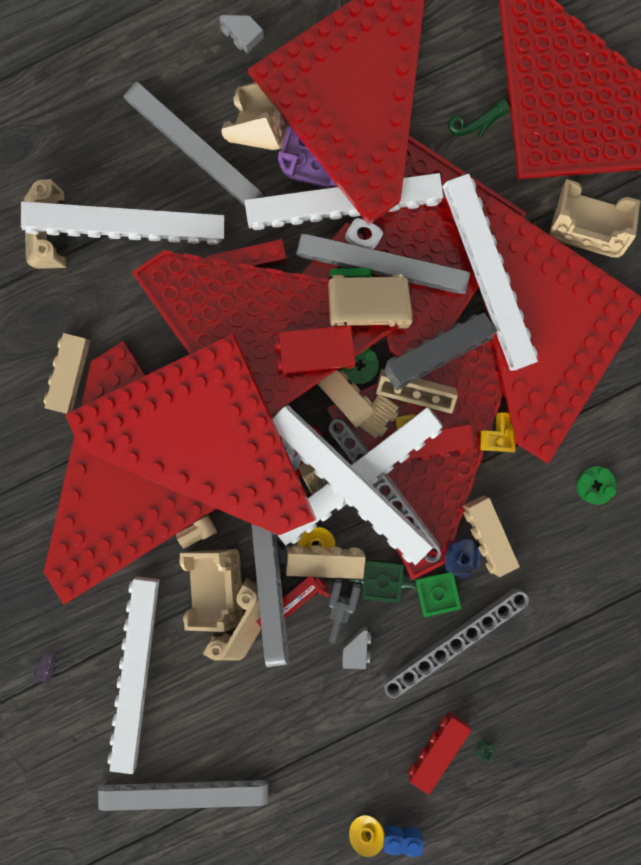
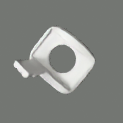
[345,218,383,250]

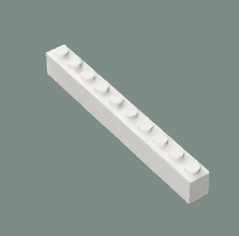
[245,173,443,230]
[442,174,538,371]
[21,202,224,245]
[273,405,433,565]
[278,407,443,545]
[108,576,160,774]

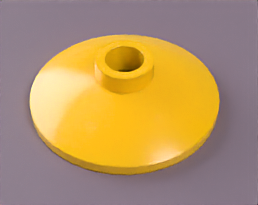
[297,527,335,549]
[349,815,385,857]

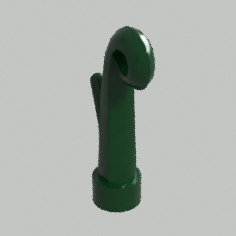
[448,98,510,138]

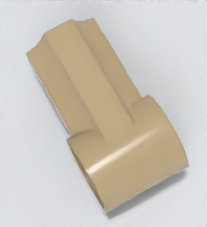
[176,515,217,549]

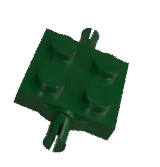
[350,560,416,603]

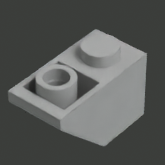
[219,15,264,54]
[342,626,371,669]

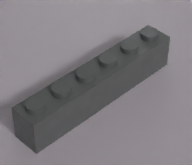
[384,313,497,391]

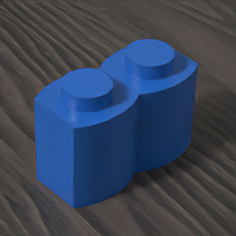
[383,826,424,857]

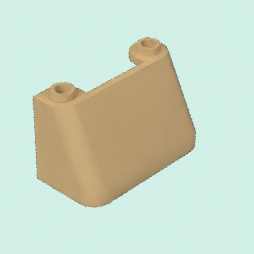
[222,82,289,150]
[24,179,67,269]
[549,179,640,257]
[328,274,412,329]
[179,549,244,632]
[203,578,261,660]

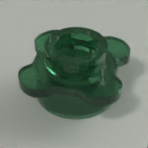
[474,740,496,762]

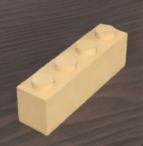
[44,333,90,414]
[376,369,458,413]
[318,370,374,428]
[463,496,520,577]
[285,545,366,579]

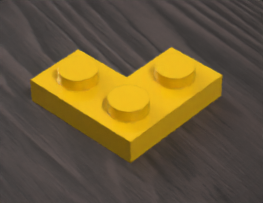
[481,413,515,452]

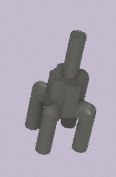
[329,578,361,643]

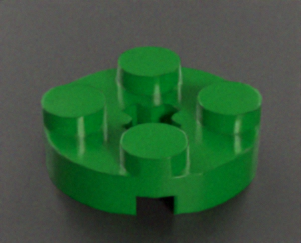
[341,348,379,384]
[576,466,616,505]

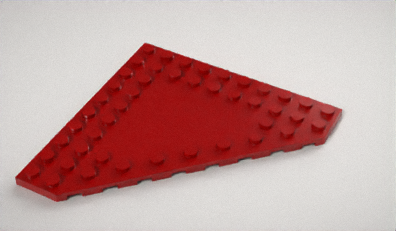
[248,0,424,225]
[499,0,641,179]
[361,135,527,358]
[482,196,641,463]
[132,250,398,416]
[65,334,317,535]
[327,339,503,580]
[44,341,216,605]

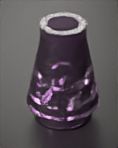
[34,653,54,683]

